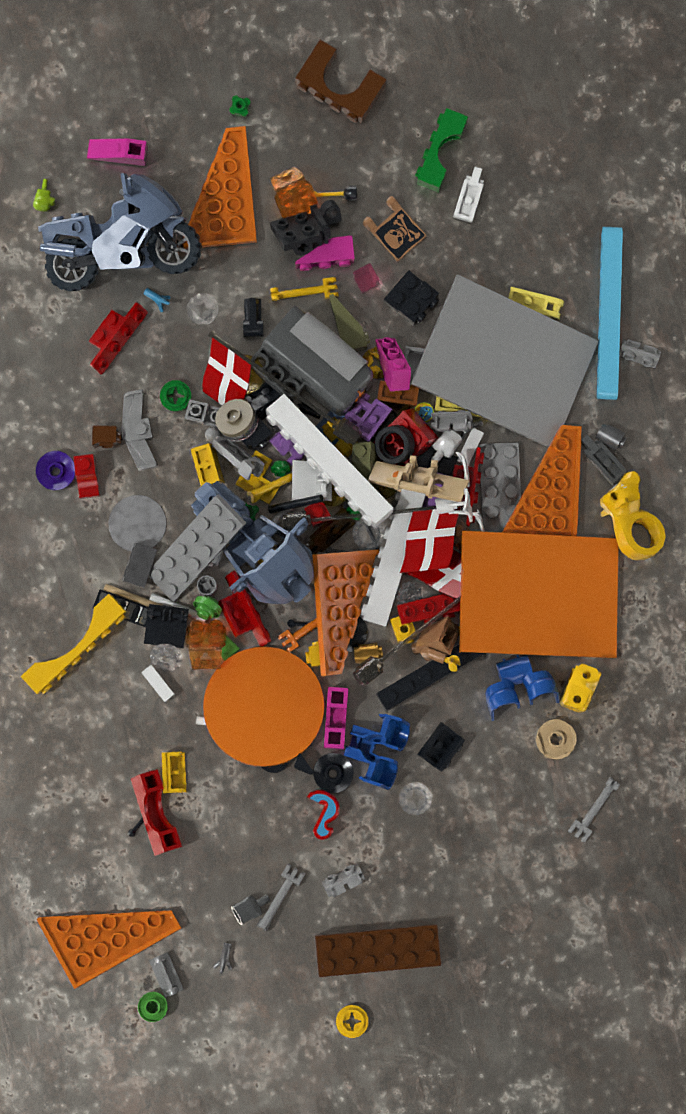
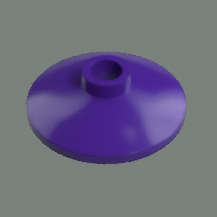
[36,451,75,491]

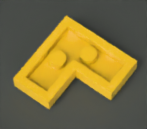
[235,450,280,505]

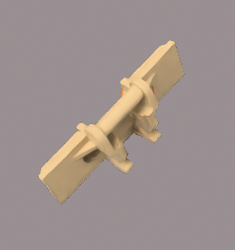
[368,455,469,502]

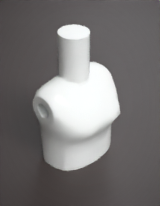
[431,429,462,462]

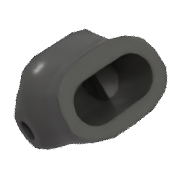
[231,895,270,925]

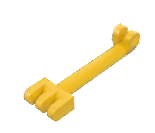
[270,277,339,301]
[247,460,304,504]

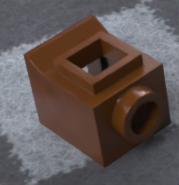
[92,426,122,448]

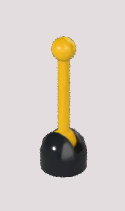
[310,185,357,201]

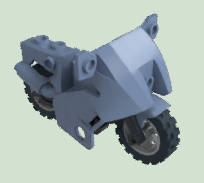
[38,173,202,291]

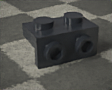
[417,722,465,772]

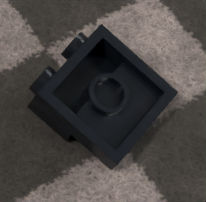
[383,270,439,326]

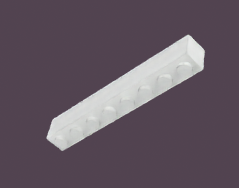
[266,394,393,528]
[361,489,426,627]

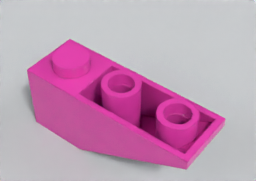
[87,138,148,166]
[295,236,355,271]
[375,337,411,391]

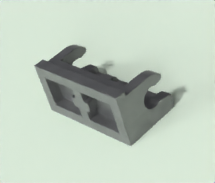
[122,543,157,588]

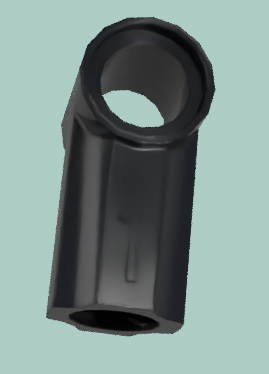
[243,298,263,338]

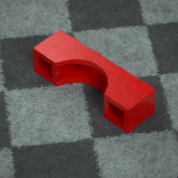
[131,769,182,856]

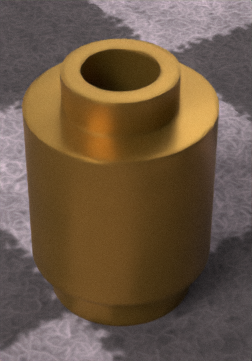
[354,642,383,665]

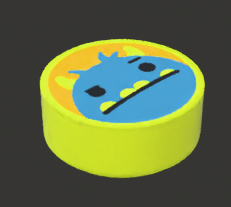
[415,402,434,423]

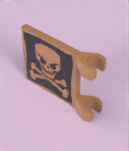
[363,196,427,262]

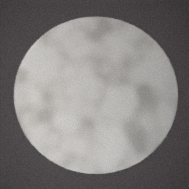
[109,495,166,551]

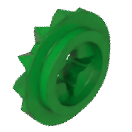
[160,380,192,412]

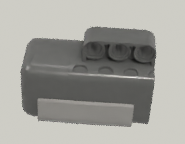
[251,305,373,417]

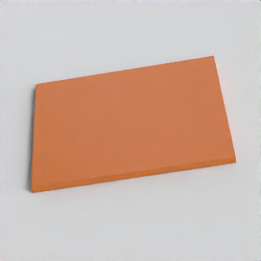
[459,531,618,658]

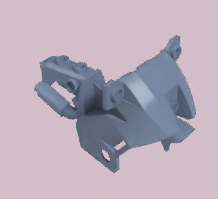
[191,481,314,604]

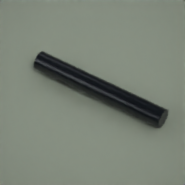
[268,494,324,514]

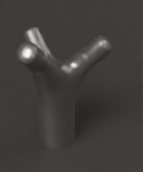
[450,418,483,440]
[213,943,232,974]

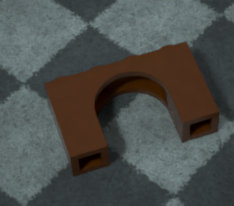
[295,40,387,124]

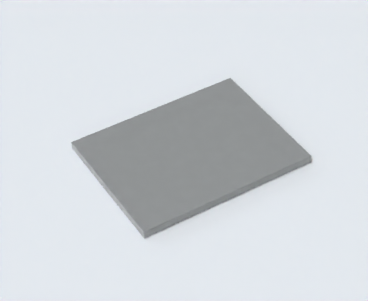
[411,275,598,447]

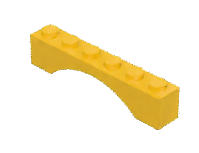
[20,594,127,694]

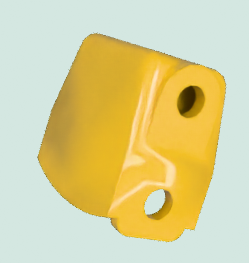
[560,664,601,713]

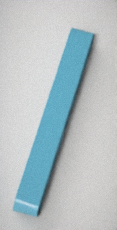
[597,227,623,400]

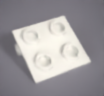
[292,460,332,501]

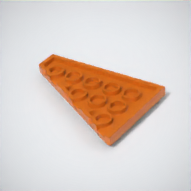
[183,126,257,249]
[501,425,582,536]
[312,549,379,676]
[36,910,182,989]

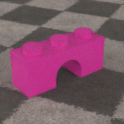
[324,687,348,750]

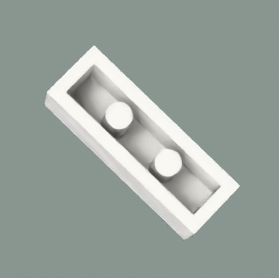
[457,428,484,466]
[141,665,175,703]

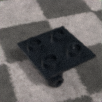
[144,604,189,649]

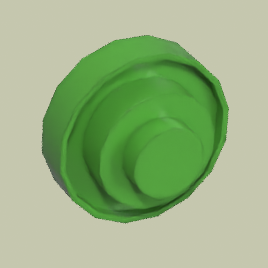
[193,595,222,620]
[138,992,168,1022]

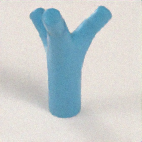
[144,288,170,312]

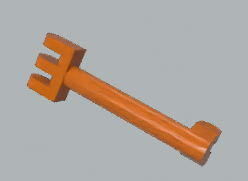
[277,618,317,652]

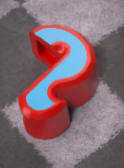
[307,790,340,840]

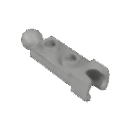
[205,427,264,480]

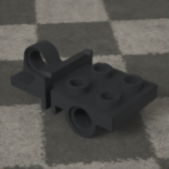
[270,200,342,256]

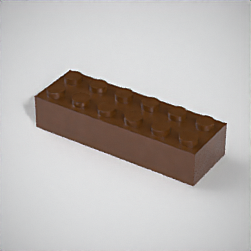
[315,924,441,977]

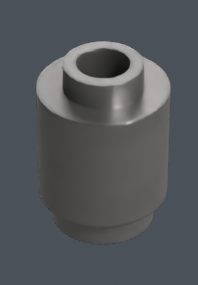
[596,424,627,450]

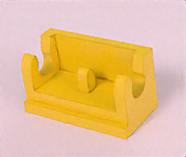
[191,443,225,486]
[161,752,187,794]

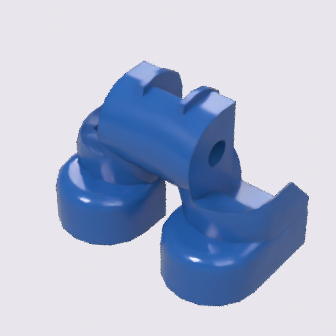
[485,655,559,721]
[344,714,410,790]

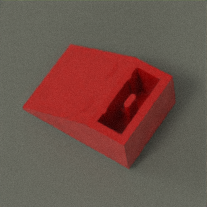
[372,408,439,467]

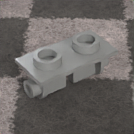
[619,339,661,368]
[431,410,473,432]
[322,864,365,897]
[149,952,184,998]

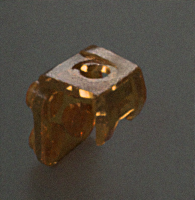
[270,166,318,218]
[185,620,226,670]

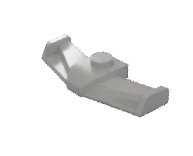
[120,389,158,471]

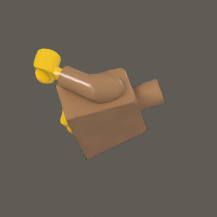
[411,616,460,672]

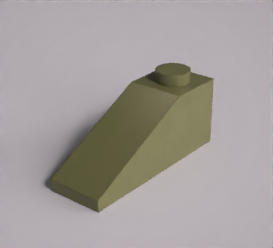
[329,294,370,352]
[352,442,380,491]

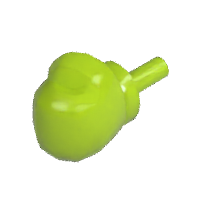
[33,179,55,212]

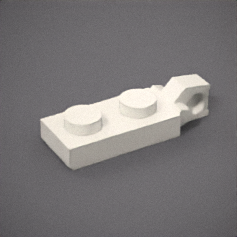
[453,167,484,223]

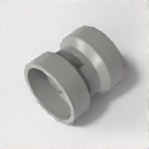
[197,575,218,597]

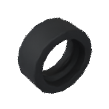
[374,425,415,464]

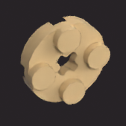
[536,719,577,760]

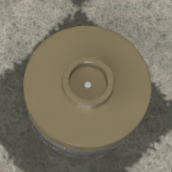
[215,399,258,442]

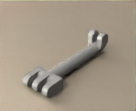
[568,777,620,843]
[256,863,305,932]

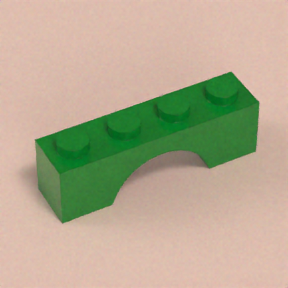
[415,108,468,193]

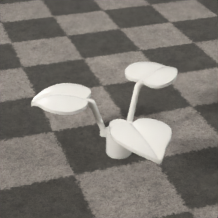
[435,452,485,532]

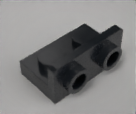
[245,375,293,420]

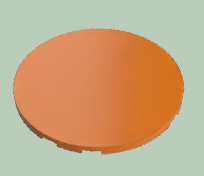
[203,647,324,767]

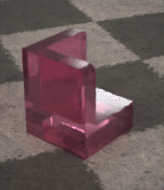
[353,263,380,294]

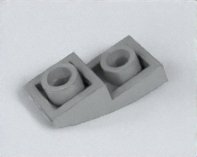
[185,399,219,429]

